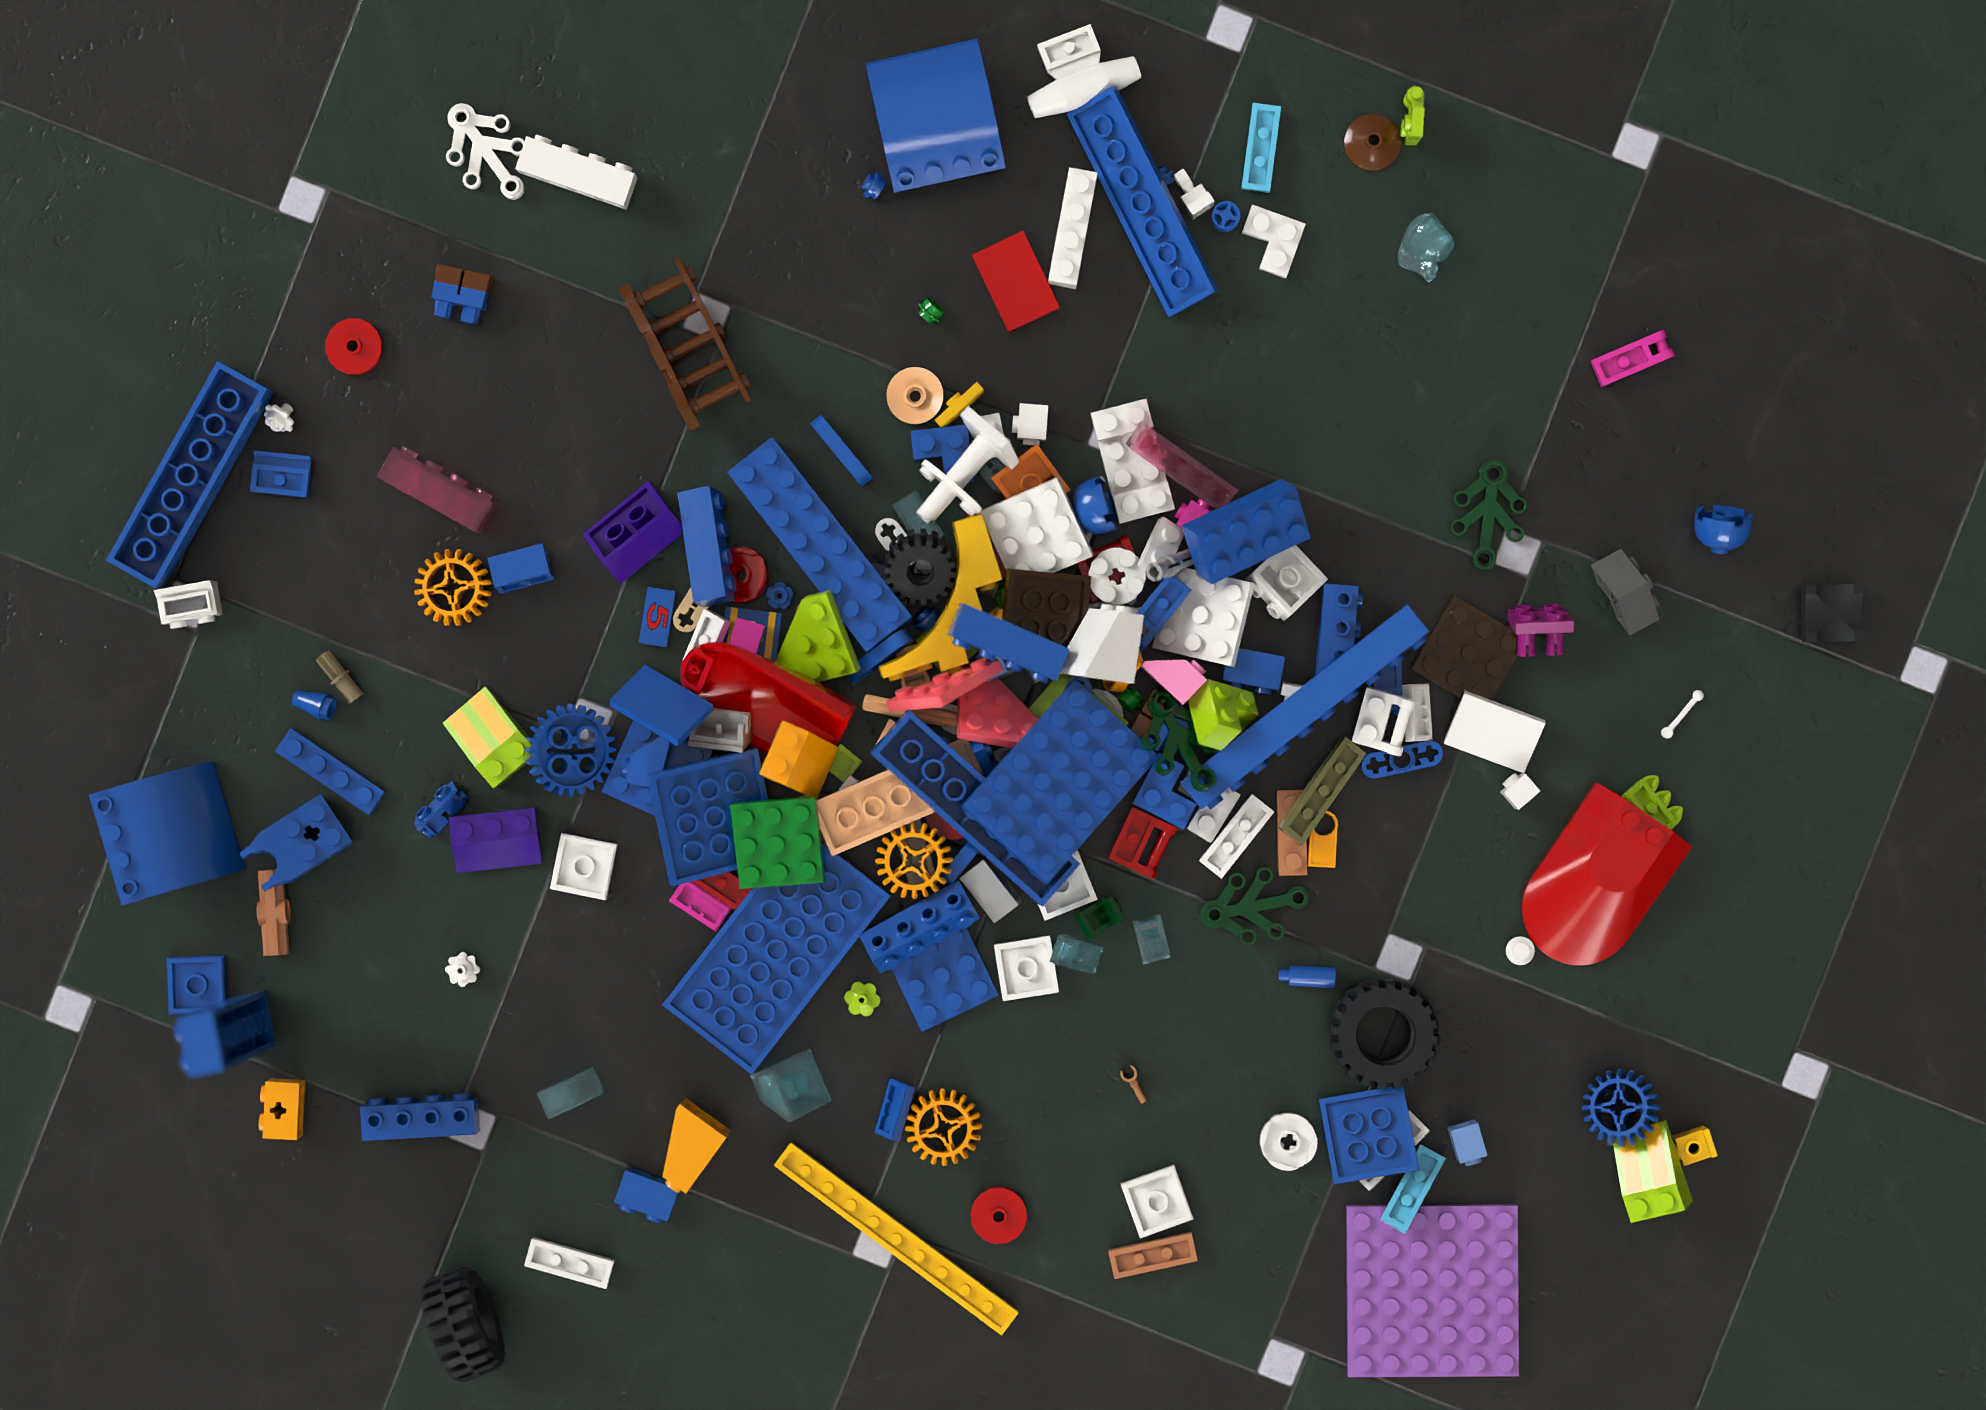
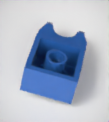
[239,794,352,892]

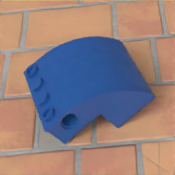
[866,39,1006,193]
[89,761,246,905]

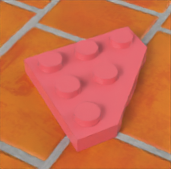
[886,658,1003,712]
[957,664,1038,748]

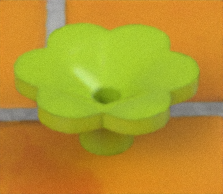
[844,982,880,1016]

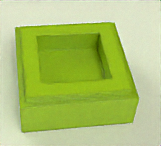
[829,744,863,783]

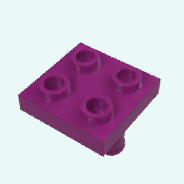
[1508,604,1574,657]

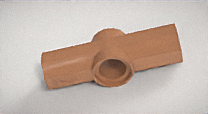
[257,869,291,956]

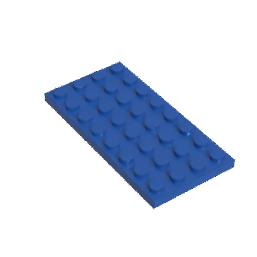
[662,841,891,1075]

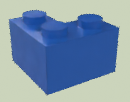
[910,425,974,484]
[1132,752,1197,830]

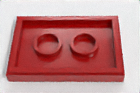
[972,231,1060,333]

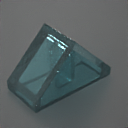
[1132,915,1171,964]

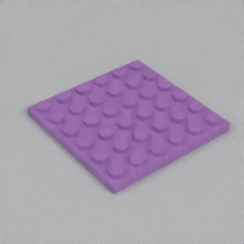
[1346,1204,1519,1377]

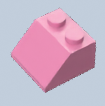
[1140,660,1207,705]

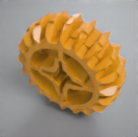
[414,549,492,626]
[875,822,953,899]
[905,1088,982,1166]

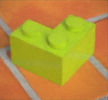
[1188,679,1258,750]

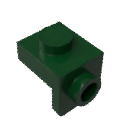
[1074,895,1125,940]

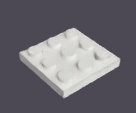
[979,477,1094,573]
[1152,568,1254,667]

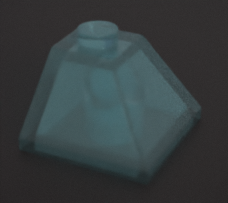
[750,1049,832,1122]

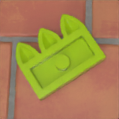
[1621,775,1683,830]

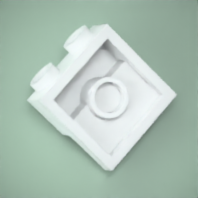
[1245,545,1328,621]

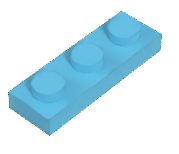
[1241,103,1281,193]
[1380,1144,1446,1234]

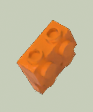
[990,444,1070,499]

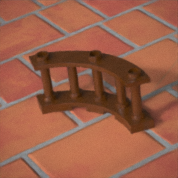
[619,257,751,431]

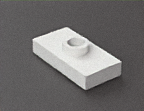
[1402,684,1433,742]

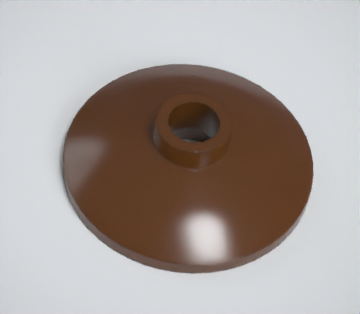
[1344,114,1401,171]

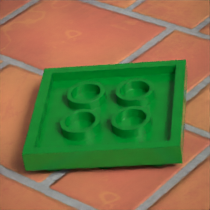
[730,796,826,889]

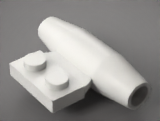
[1027,24,1142,118]

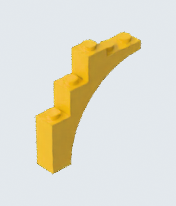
[878,513,1002,681]

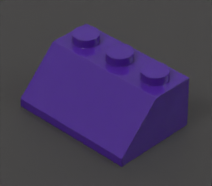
[582,481,683,583]
[448,807,542,873]

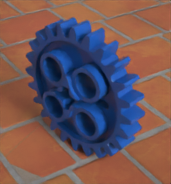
[524,703,616,797]

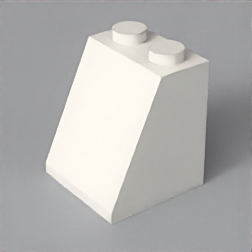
[1060,604,1144,684]

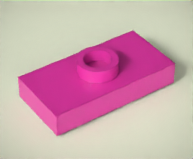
[669,882,732,932]

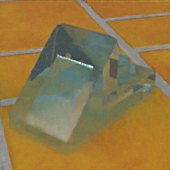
[1049,934,1103,974]

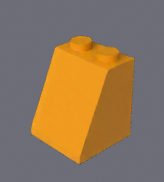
[759,721,839,798]
[663,1097,731,1193]

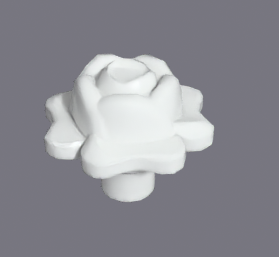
[264,403,294,432]
[445,952,480,987]

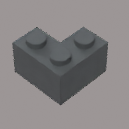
[1591,549,1660,636]

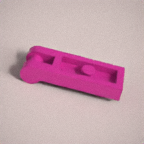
[1590,330,1675,387]

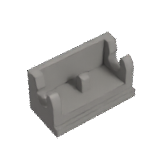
[688,708,752,753]
[959,857,1023,923]

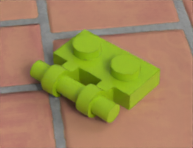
[1400,86,1425,146]

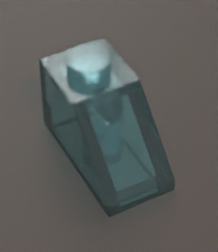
[892,490,946,539]
[537,1067,604,1119]

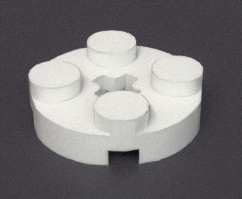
[1088,548,1146,605]
[1260,1112,1317,1171]

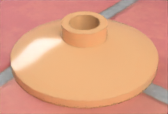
[887,367,943,424]

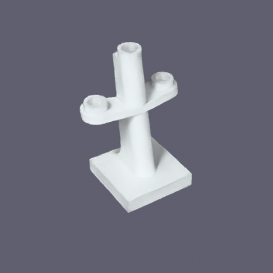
[916,406,1019,524]

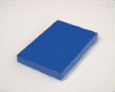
[610,665,713,746]

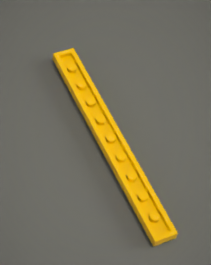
[774,1141,1019,1336]

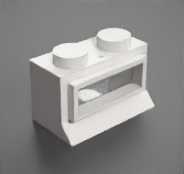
[153,580,223,629]

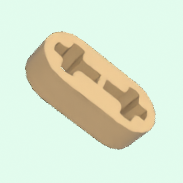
[673,588,710,632]

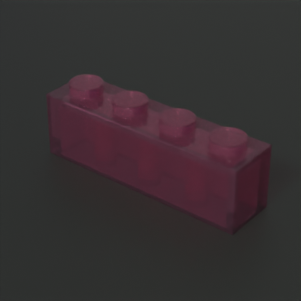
[1125,421,1238,509]
[376,446,497,534]

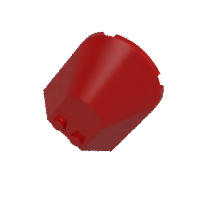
[680,642,857,755]
[1521,783,1692,965]

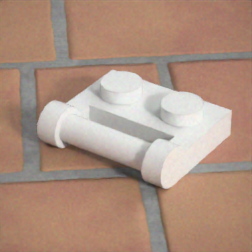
[1352,686,1417,756]

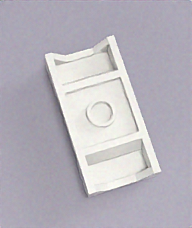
[1091,399,1175,524]

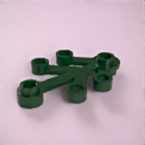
[1449,460,1527,570]
[1141,692,1219,792]
[1200,867,1309,946]

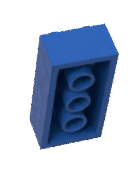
[1182,479,1311,584]

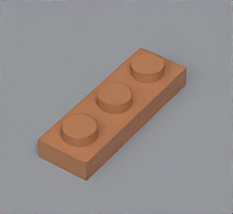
[1276,790,1307,876]
[1108,1232,1198,1279]

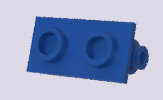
[414,780,469,838]

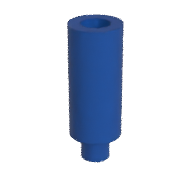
[1278,965,1336,988]

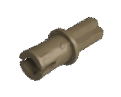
[316,651,364,704]

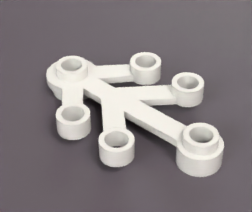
[446,104,525,200]

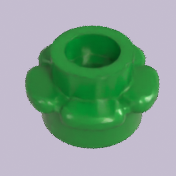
[918,297,945,323]
[1117,687,1143,714]

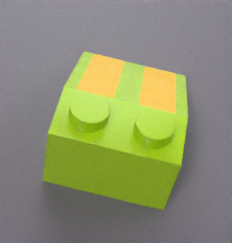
[443,686,532,788]
[1613,1120,1693,1223]

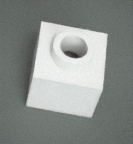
[1500,773,1540,810]

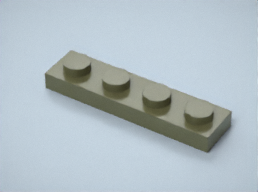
[1277,736,1366,845]

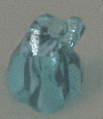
[1398,213,1455,283]

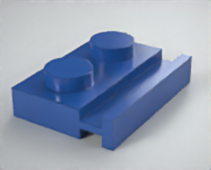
[250,450,313,498]

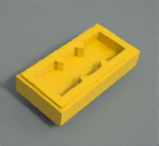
[935,382,984,427]

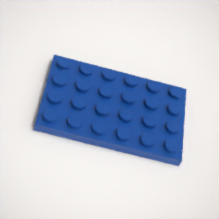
[961,679,1159,884]

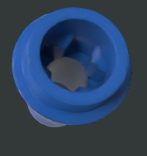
[292,689,337,721]

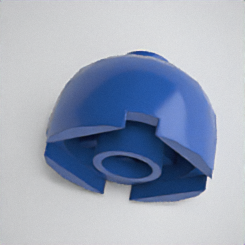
[1072,476,1118,534]
[1694,505,1753,554]

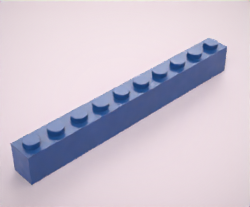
[1180,604,1429,810]

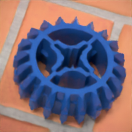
[1582,1069,1661,1147]

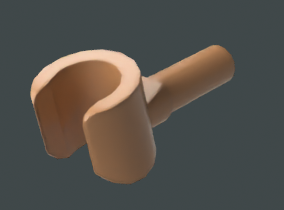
[1120,1065,1147,1103]

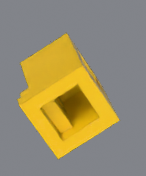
[1672,1125,1718,1166]

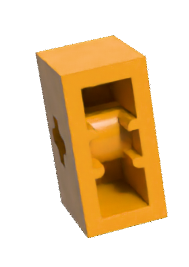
[259,1078,305,1140]

